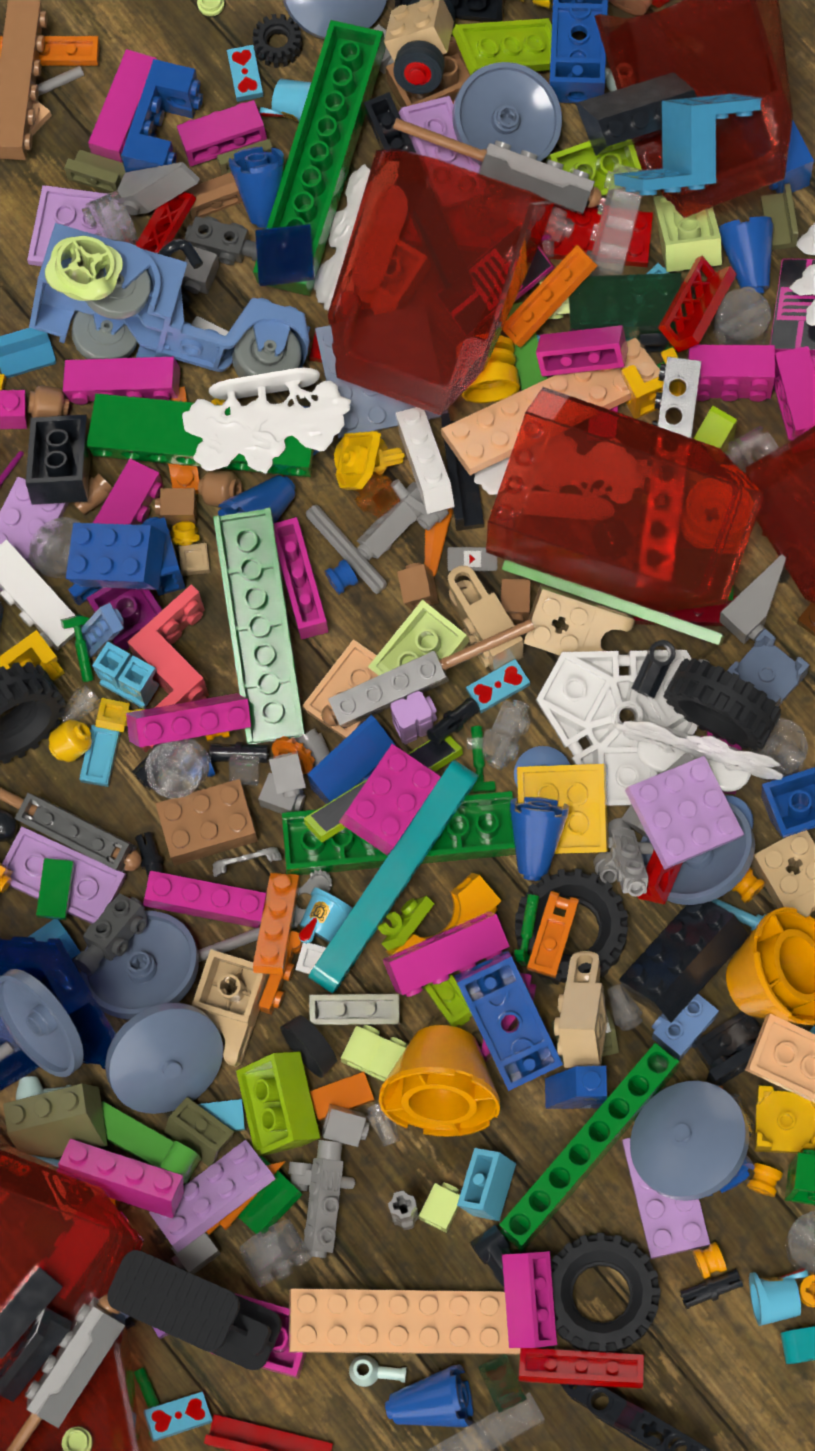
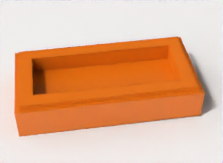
[309,1072,375,1121]

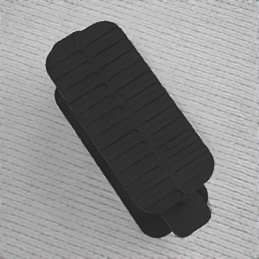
[107,1250,282,1371]

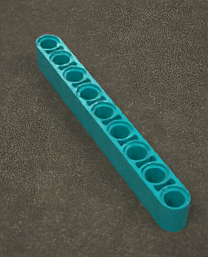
[308,760,479,994]

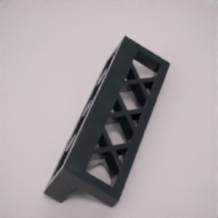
[441,413,484,531]
[0,1307,72,1402]

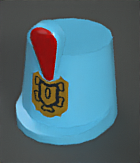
[259,79,311,122]
[299,887,353,944]
[749,1268,808,1326]

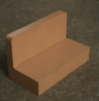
[184,173,243,221]

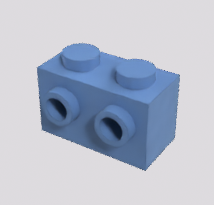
[652,994,719,1061]

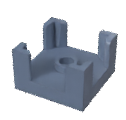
[727,629,810,707]

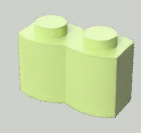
[341,1025,407,1082]

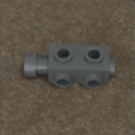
[185,216,263,265]
[74,893,147,976]

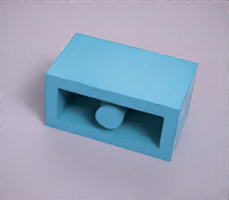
[457,1148,516,1221]

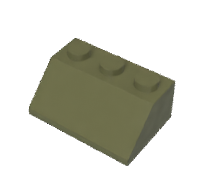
[3,1084,108,1159]

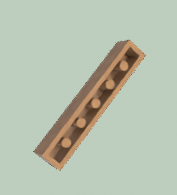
[0,0,48,160]

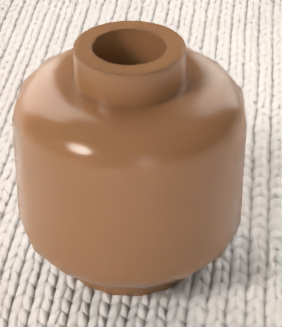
[27,385,69,418]
[198,470,242,507]

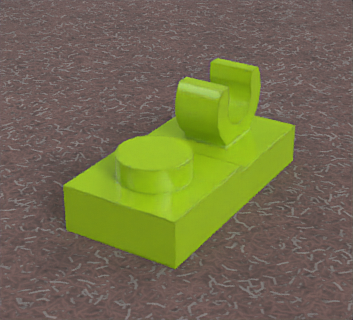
[378,896,434,951]
[423,974,472,1027]

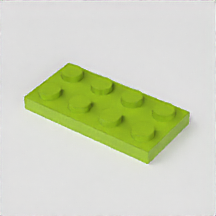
[452,18,552,75]

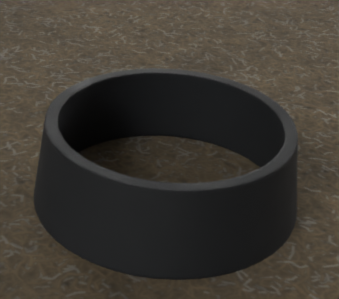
[280,1015,337,1078]

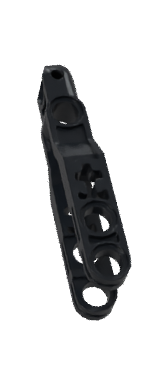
[560,1384,712,1451]

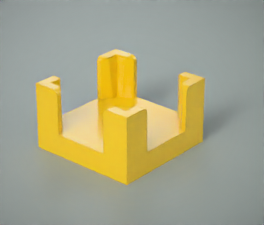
[621,347,686,420]
[0,630,65,706]
[754,1086,815,1154]

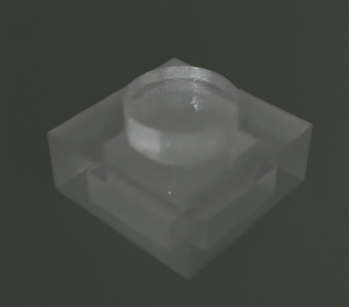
[229,754,260,786]

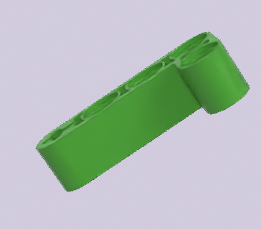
[101,1101,201,1185]

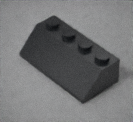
[576,72,697,156]

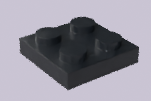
[706,1039,756,1086]

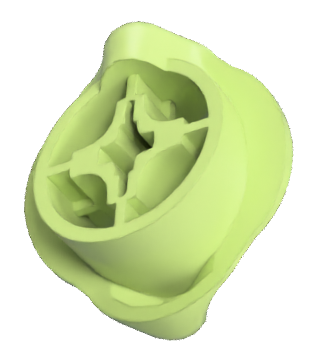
[45,236,123,301]

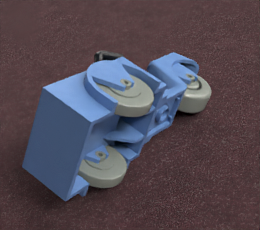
[29,223,310,378]

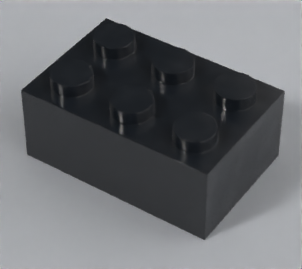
[26,414,91,505]

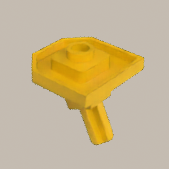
[335,431,405,490]

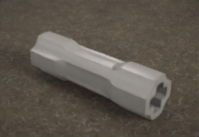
[388,1191,419,1230]

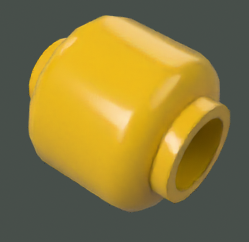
[49,719,92,762]

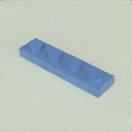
[81,603,124,658]

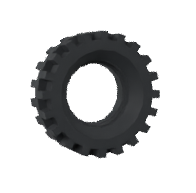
[663,658,781,750]
[0,662,66,764]
[515,868,628,985]
[551,1233,660,1353]

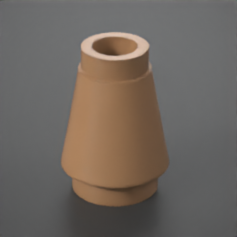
[73,473,113,515]

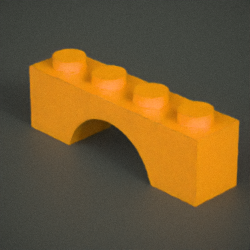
[386,873,501,956]

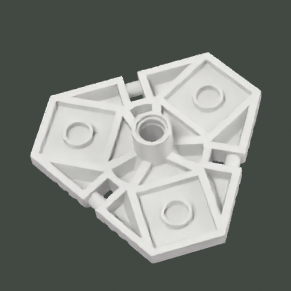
[536,650,698,806]

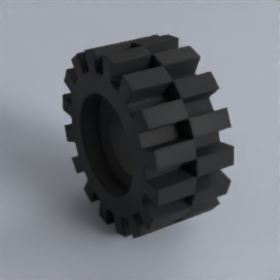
[252,14,302,68]

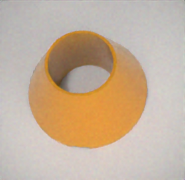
[726,907,815,1025]
[379,1025,500,1137]

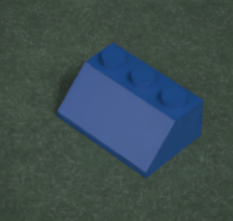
[308,715,397,804]
[761,767,815,838]

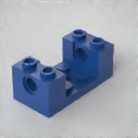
[550,0,608,103]
[121,59,203,172]
[454,950,563,1091]

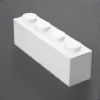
[396,405,455,514]
[0,539,83,651]

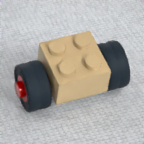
[384,0,455,94]

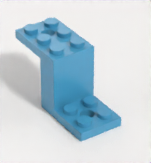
[614,93,764,195]

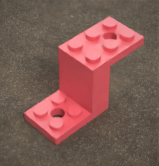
[128,584,209,752]

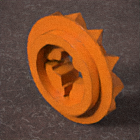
[272,736,315,774]

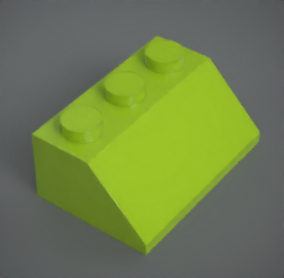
[546,141,642,196]
[236,1052,320,1157]

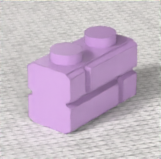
[390,691,437,745]

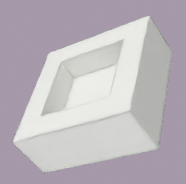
[295,943,326,974]

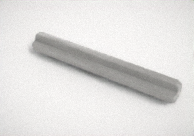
[306,505,387,594]

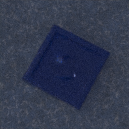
[255,224,315,286]

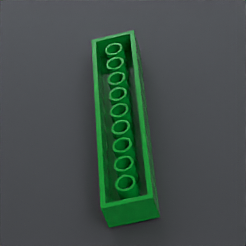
[253,20,386,296]

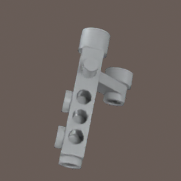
[357,479,448,560]
[593,818,654,897]
[288,1140,355,1258]

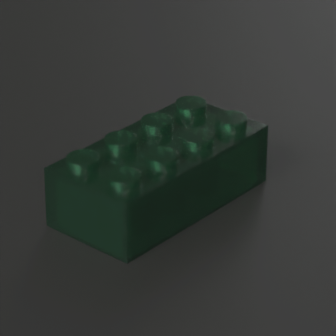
[569,273,683,340]

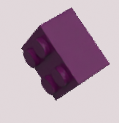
[87,588,162,651]

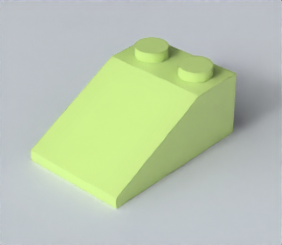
[653,189,722,272]
[368,600,469,676]

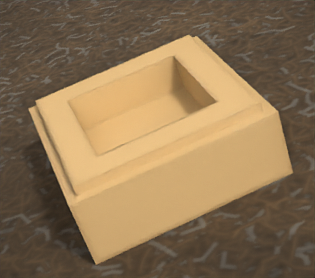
[178,543,210,576]

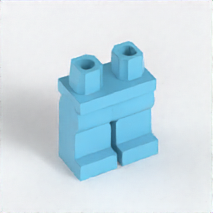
[92,641,159,709]

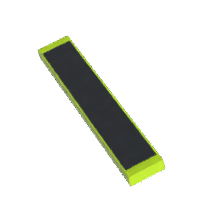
[304,736,463,842]

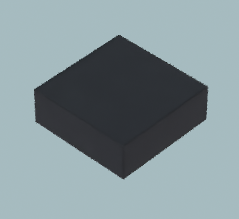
[639,333,669,353]

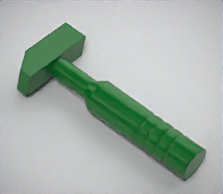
[60,615,94,682]
[470,726,496,793]
[514,894,539,966]
[133,1367,160,1438]

